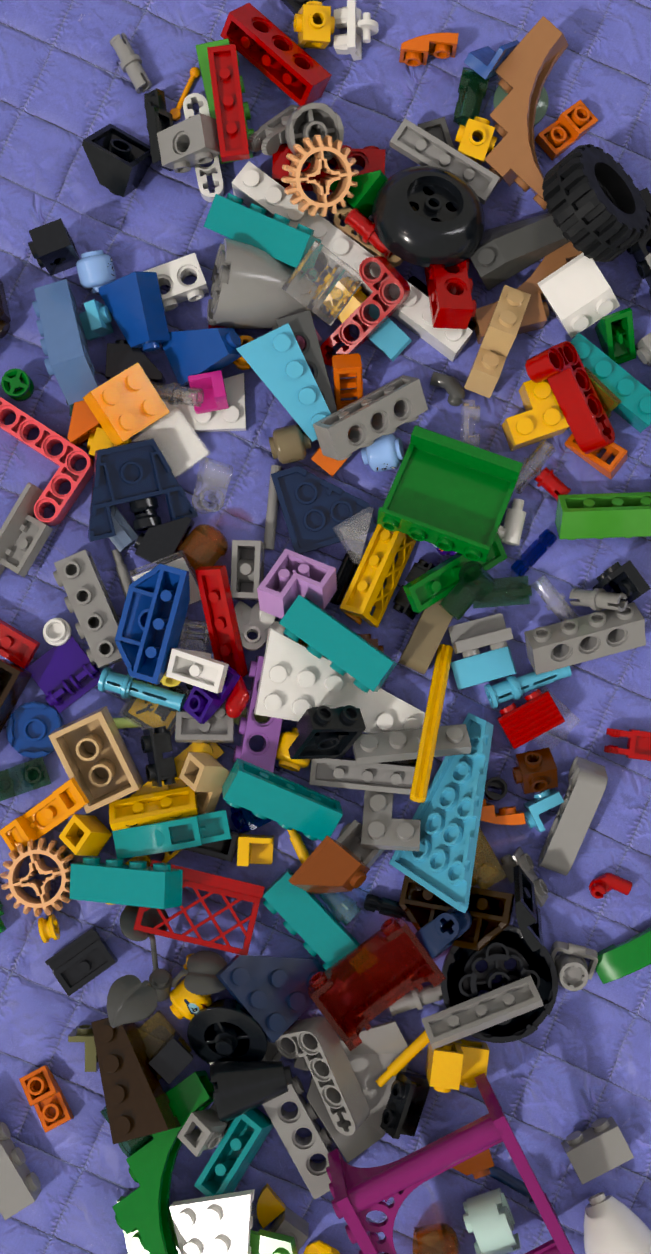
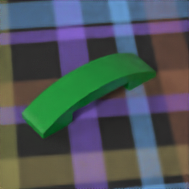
[590,927,651,984]

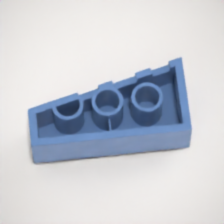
[32,279,99,405]

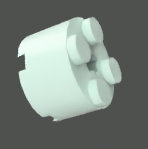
[463,1188,521,1254]

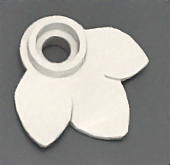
[235,601,286,651]

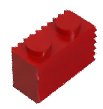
[496,689,565,749]

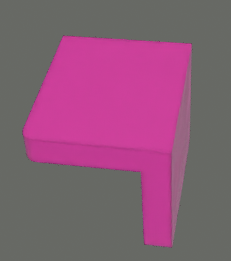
[188,370,229,414]

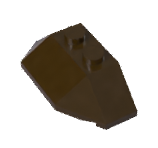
[399,875,515,951]

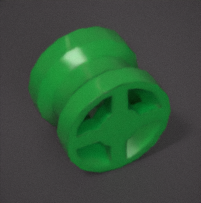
[1,368,34,401]

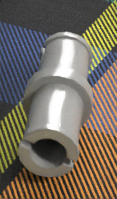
[110,33,152,93]
[569,588,628,612]
[387,980,443,1016]

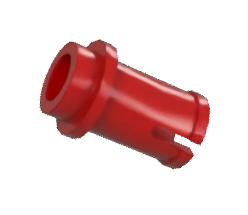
[534,467,571,502]

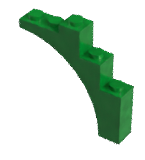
[112,1070,215,1254]

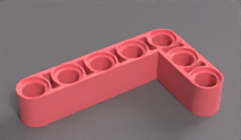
[0,397,94,526]

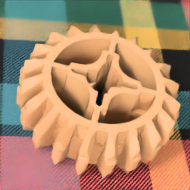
[281,134,359,217]
[0,837,74,917]

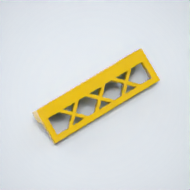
[340,524,416,628]

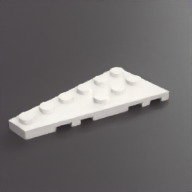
[254,628,425,733]
[169,1189,255,1254]

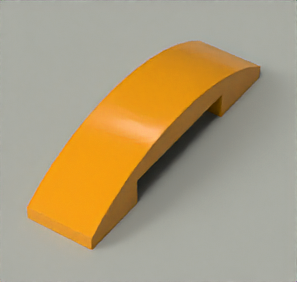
[0,777,89,853]

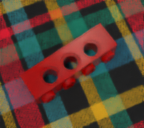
[220,3,332,106]
[272,143,385,192]
[424,258,476,329]

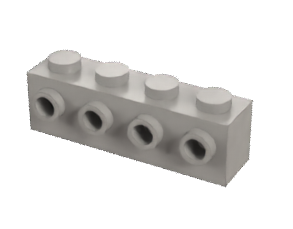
[53,550,123,669]

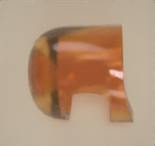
[177,524,228,570]
[412,1223,460,1254]

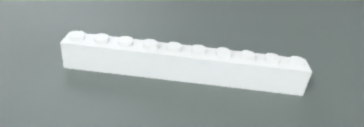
[231,161,473,362]

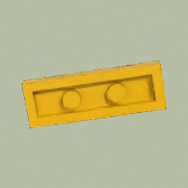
[109,786,198,831]

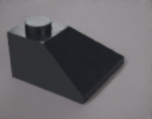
[82,124,152,197]

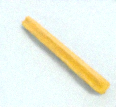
[410,644,453,803]

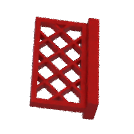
[133,860,265,955]

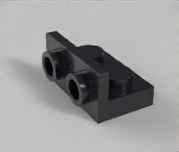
[592,560,651,604]
[380,1071,430,1139]

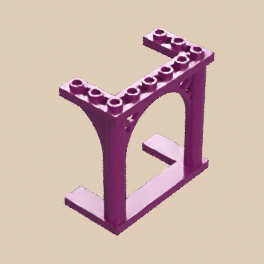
[326,1073,575,1254]

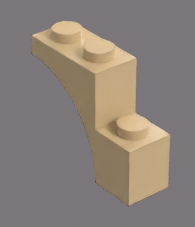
[464,285,531,398]

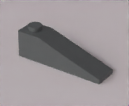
[469,213,570,291]

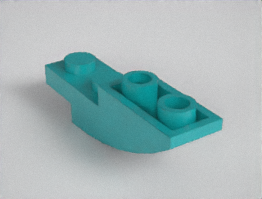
[112,809,231,859]

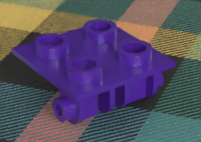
[25,635,101,713]

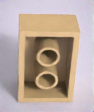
[48,706,143,814]

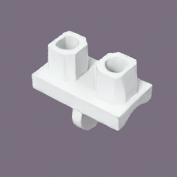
[334,0,379,61]

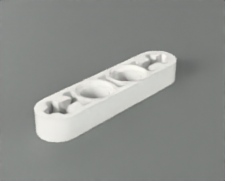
[183,93,224,202]

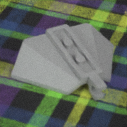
[294,1020,408,1163]

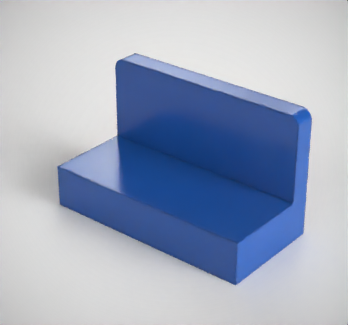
[464,40,520,80]

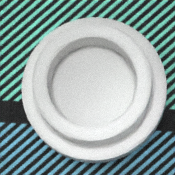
[43,618,71,646]

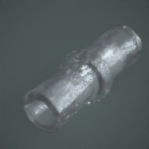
[150,381,204,407]
[514,439,556,494]
[530,574,580,622]

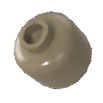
[269,424,312,464]

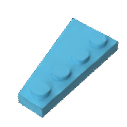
[236,323,331,442]

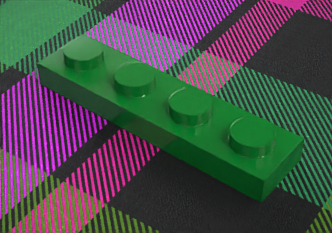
[403,533,507,613]

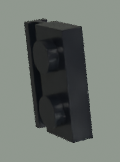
[45,926,118,996]

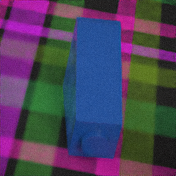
[98,271,170,352]
[161,328,241,386]

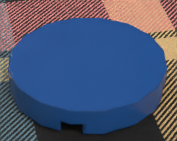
[6,701,64,758]

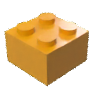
[83,362,170,447]

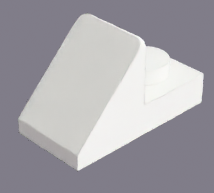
[165,648,229,694]

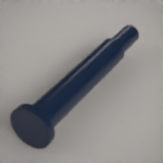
[488,1166,534,1204]

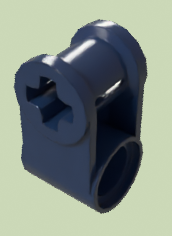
[414,907,472,959]

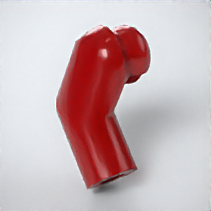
[225,674,250,718]
[589,873,632,899]

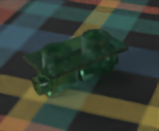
[471,576,532,608]

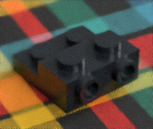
[288,705,366,759]

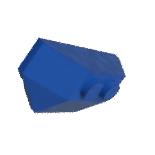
[115,564,190,684]

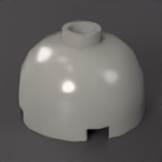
[285,103,344,163]

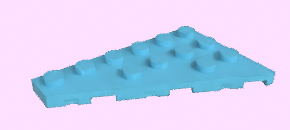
[389,713,494,913]

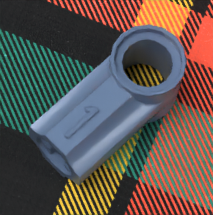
[89,505,139,553]

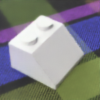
[537,252,620,338]

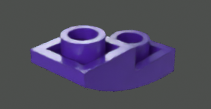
[183,660,241,724]

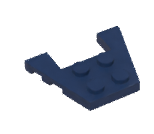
[88,439,198,542]

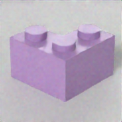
[257,549,337,619]

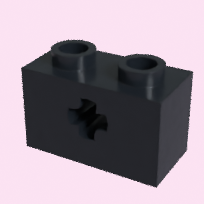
[28,218,80,276]

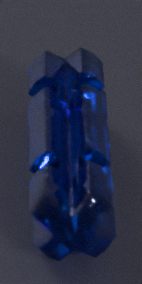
[511,529,557,577]

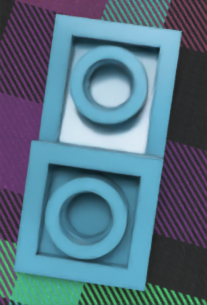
[354,304,412,361]
[451,646,517,690]

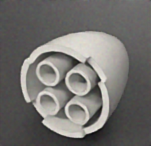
[583,1192,651,1254]

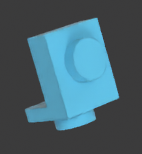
[79,299,114,341]
[524,789,564,833]

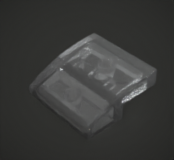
[282,240,363,326]

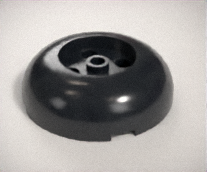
[371,166,484,268]
[441,924,558,1043]

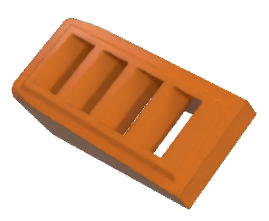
[332,353,363,411]
[564,434,628,479]

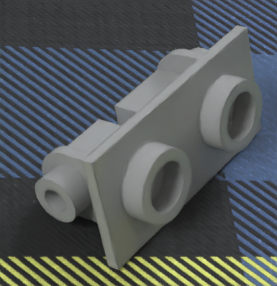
[500,847,548,907]

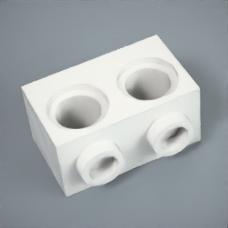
[143,253,209,312]

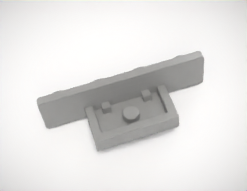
[0,482,53,578]

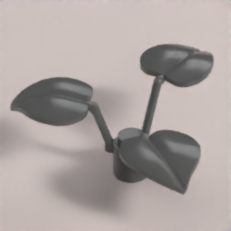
[107,905,227,1028]

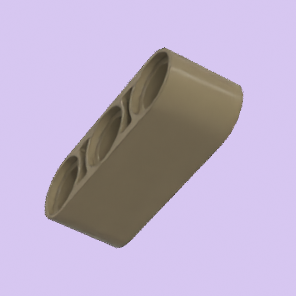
[398,596,459,675]

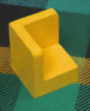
[237,834,274,866]

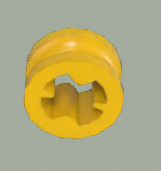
[38,914,60,943]

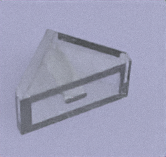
[333,507,374,565]

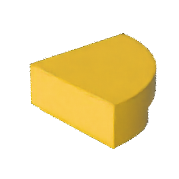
[257,1183,286,1229]

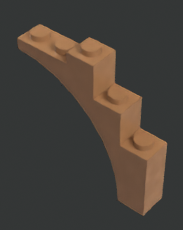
[484,16,569,210]
[471,241,582,344]

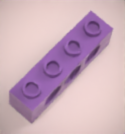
[233,656,283,773]

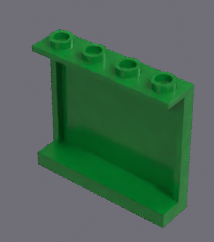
[377,425,523,563]

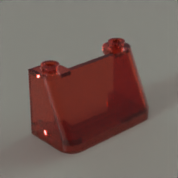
[307,917,446,1051]

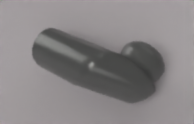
[430,371,465,406]

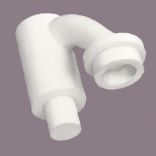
[497,498,526,546]

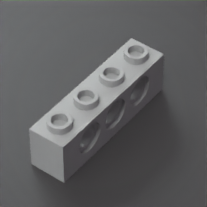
[313,375,428,461]
[524,602,646,675]
[262,1076,333,1200]

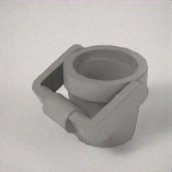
[550,941,598,991]

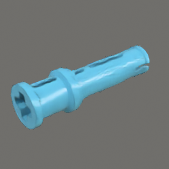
[484,666,572,709]
[98,667,186,712]

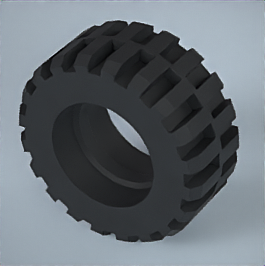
[542,144,649,262]

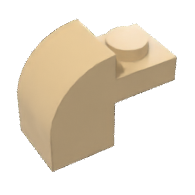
[179,752,230,814]

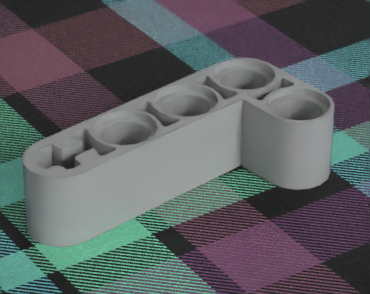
[538,756,608,876]
[275,1016,370,1136]

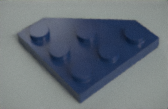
[271,466,376,554]
[216,955,334,1043]

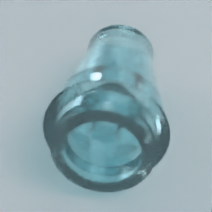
[319,892,362,926]

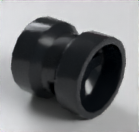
[129,497,162,531]

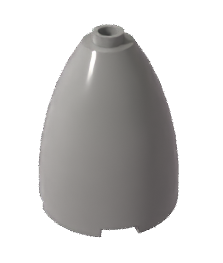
[207,238,322,329]

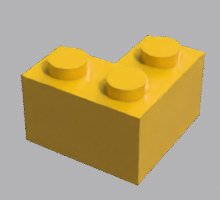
[501,380,569,451]
[425,1039,489,1093]

